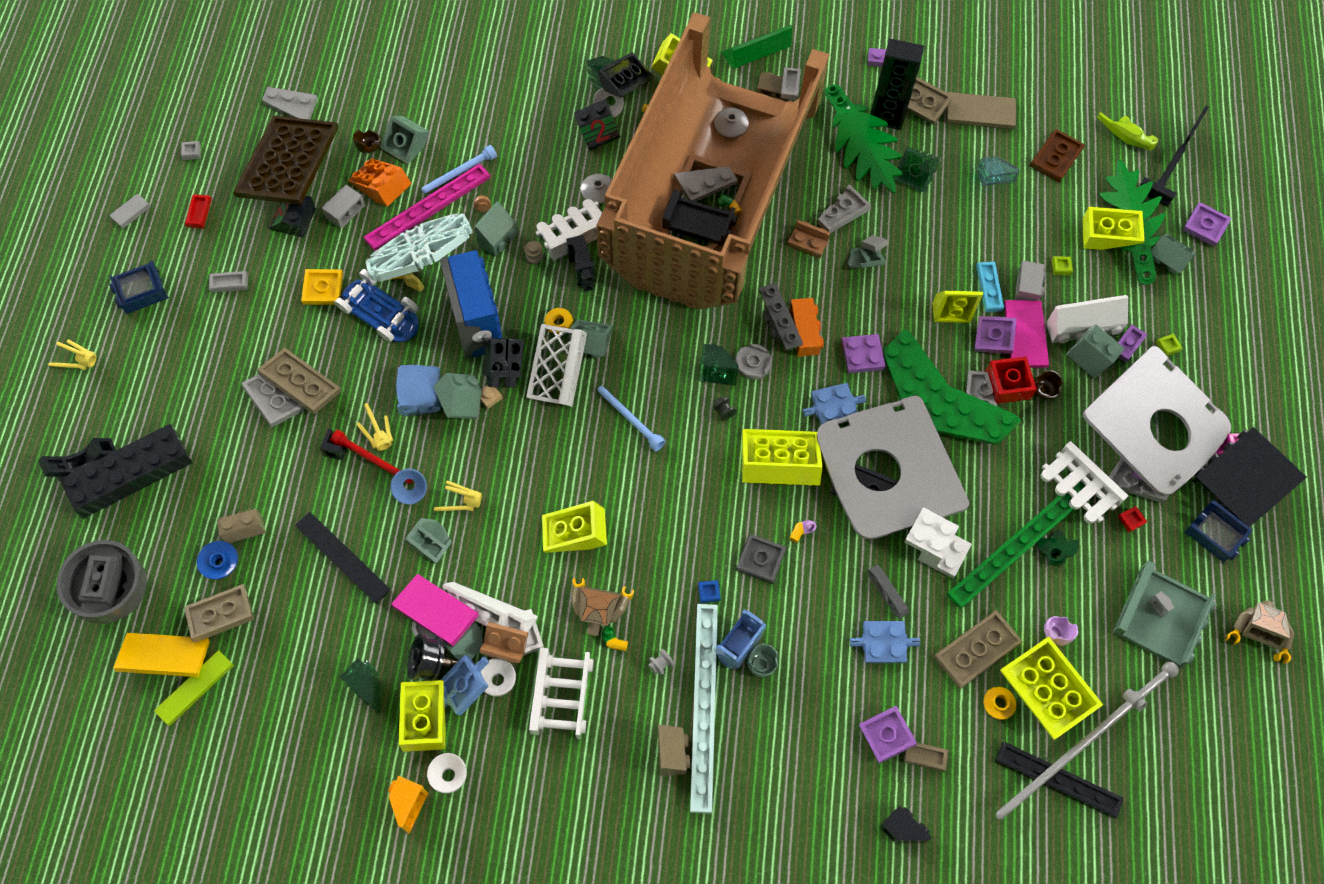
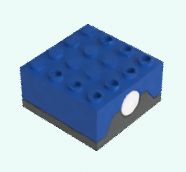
[440,250,502,359]

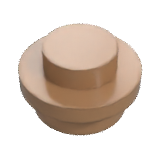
[474,196,491,212]

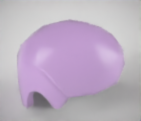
[1044,616,1078,646]

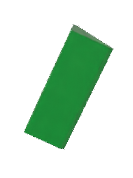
[721,25,792,69]

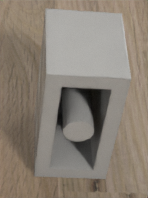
[322,185,365,229]
[1015,261,1046,301]

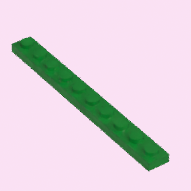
[947,478,1091,610]

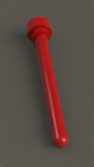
[330,429,413,484]

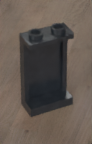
[662,189,738,246]

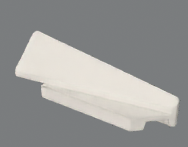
[443,582,538,632]

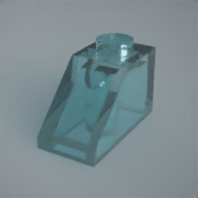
[977,157,1020,186]

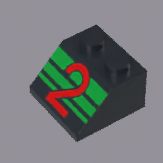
[574,99,621,150]
[269,196,316,238]

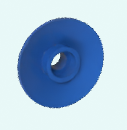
[197,541,238,580]

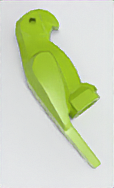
[1097,112,1158,151]

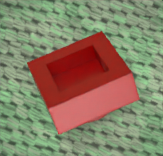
[1118,506,1147,533]

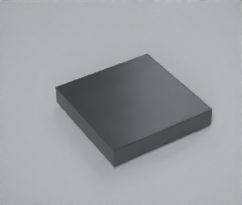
[736,534,787,584]

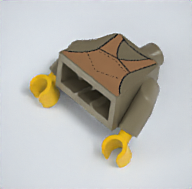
[571,578,634,636]
[1225,601,1295,664]

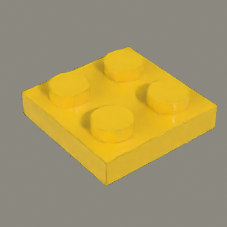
[301,269,343,305]

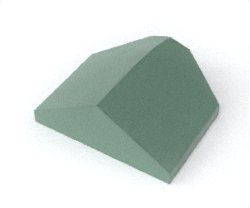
[847,247,886,268]
[405,518,452,564]
[436,622,483,661]

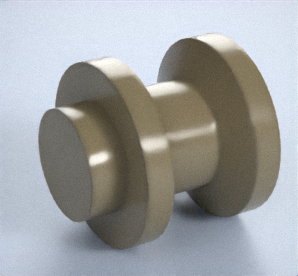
[524,241,543,264]

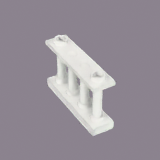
[529,648,594,739]

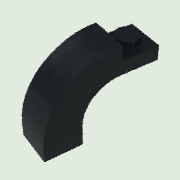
[38,438,116,481]

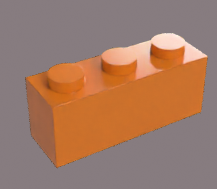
[790,298,824,357]

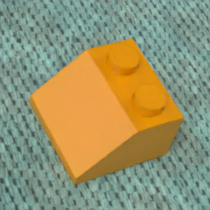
[388,776,428,834]

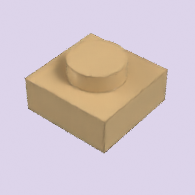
[480,385,502,409]

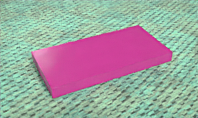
[1004,300,1049,368]
[391,574,479,647]

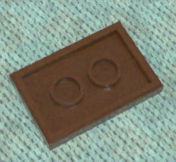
[1030,129,1085,183]

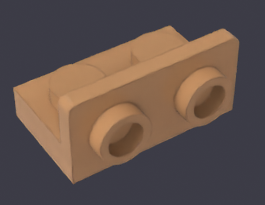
[787,220,830,258]
[480,622,528,663]

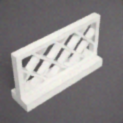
[526,324,587,407]

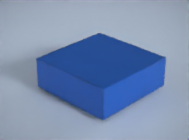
[698,580,721,603]

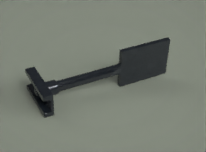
[1140,106,1209,207]

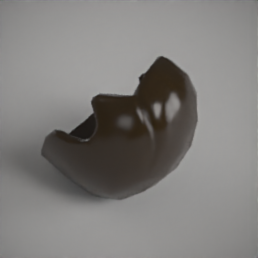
[353,129,381,153]
[1034,370,1063,400]

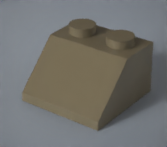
[658,725,690,776]

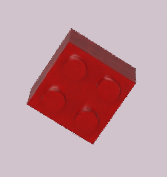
[985,356,1037,404]

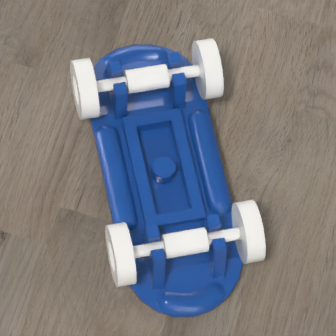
[334,269,419,342]

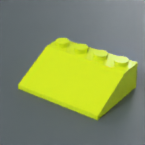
[742,429,822,486]
[1000,637,1103,740]

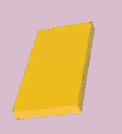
[113,633,210,677]

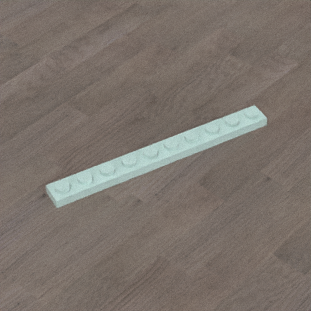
[690,604,718,814]

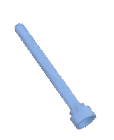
[421,145,497,193]
[597,386,666,452]

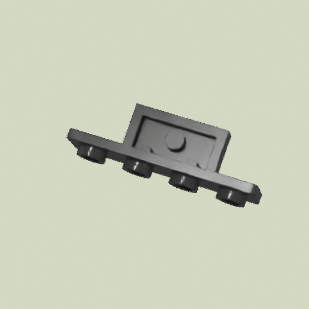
[759,283,803,350]

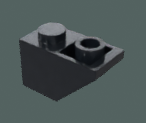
[879,805,932,843]

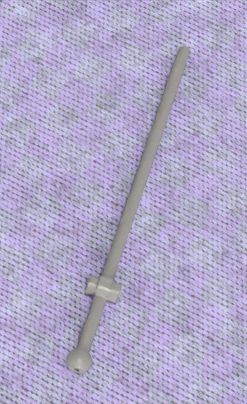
[996,662,1179,819]

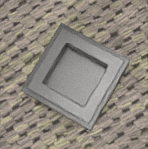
[181,141,201,160]
[862,235,887,252]

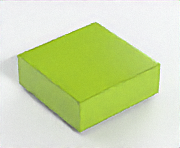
[1051,256,1073,275]
[1156,333,1183,356]

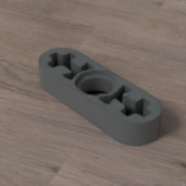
[867,565,909,619]

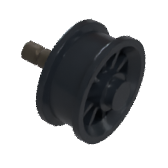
[407,634,458,681]

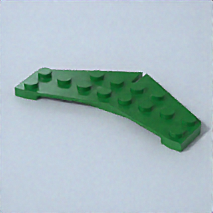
[884,329,1021,445]

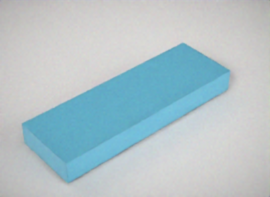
[976,262,1004,312]

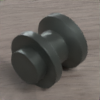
[713,397,737,421]

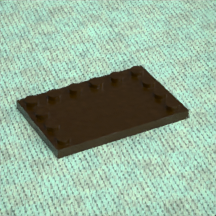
[233,115,339,205]

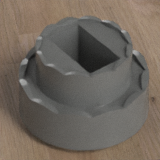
[56,540,147,624]

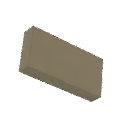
[903,743,949,772]

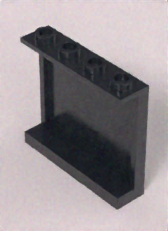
[1192,427,1307,527]

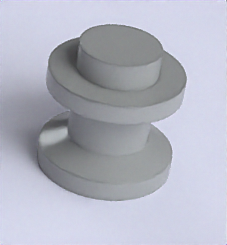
[648,649,675,675]

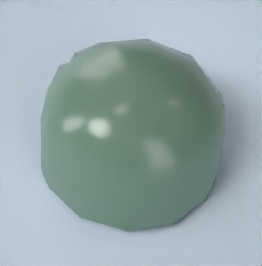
[747,643,778,678]

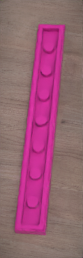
[364,163,490,252]

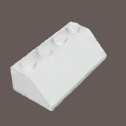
[1046,295,1128,343]

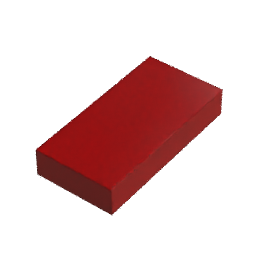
[185,194,212,229]

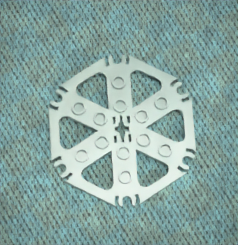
[366,213,473,281]

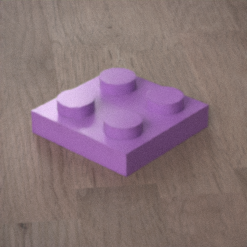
[1183,202,1232,247]
[975,316,1017,354]
[841,334,885,373]
[859,706,917,764]

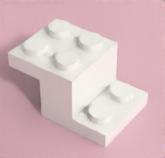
[905,507,972,579]

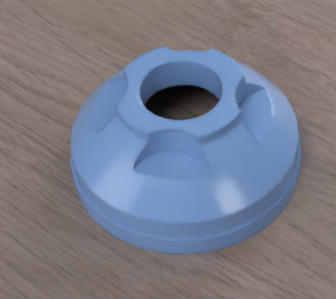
[391,469,427,504]

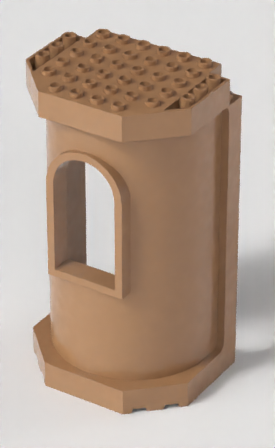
[596,12,830,309]

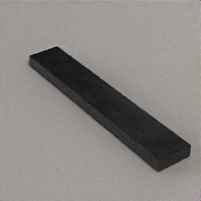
[295,512,391,604]
[995,741,1124,819]

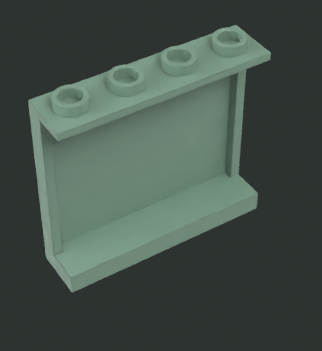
[1112,560,1216,668]

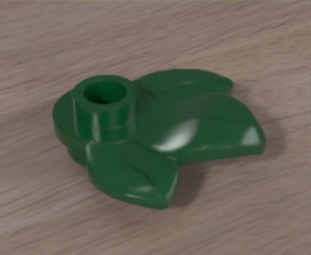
[1038,530,1079,566]

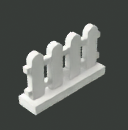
[536,199,602,261]
[1041,441,1128,524]

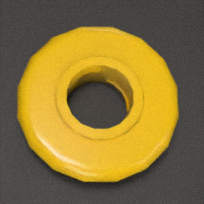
[544,308,573,334]
[984,687,1017,720]

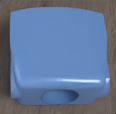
[396,365,441,416]
[715,609,766,669]

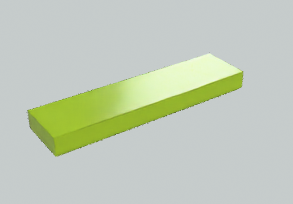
[154,650,234,726]

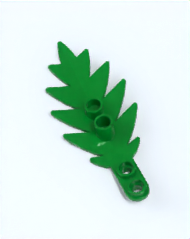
[825,84,903,194]
[1099,159,1166,285]

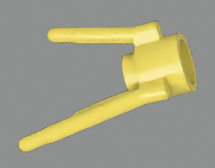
[48,340,97,370]
[357,403,393,451]
[433,481,482,511]

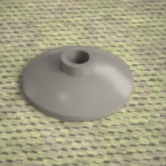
[714,108,749,138]
[581,174,612,204]

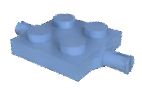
[803,383,866,425]
[850,621,920,663]
[441,655,489,715]

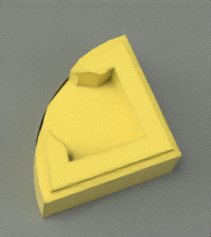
[403,273,424,292]

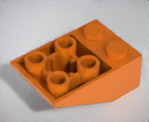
[347,158,412,207]

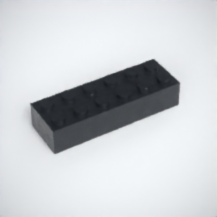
[870,38,924,130]
[60,424,193,519]

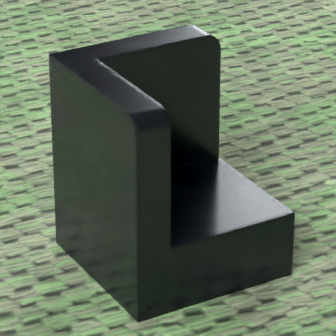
[320,429,349,461]

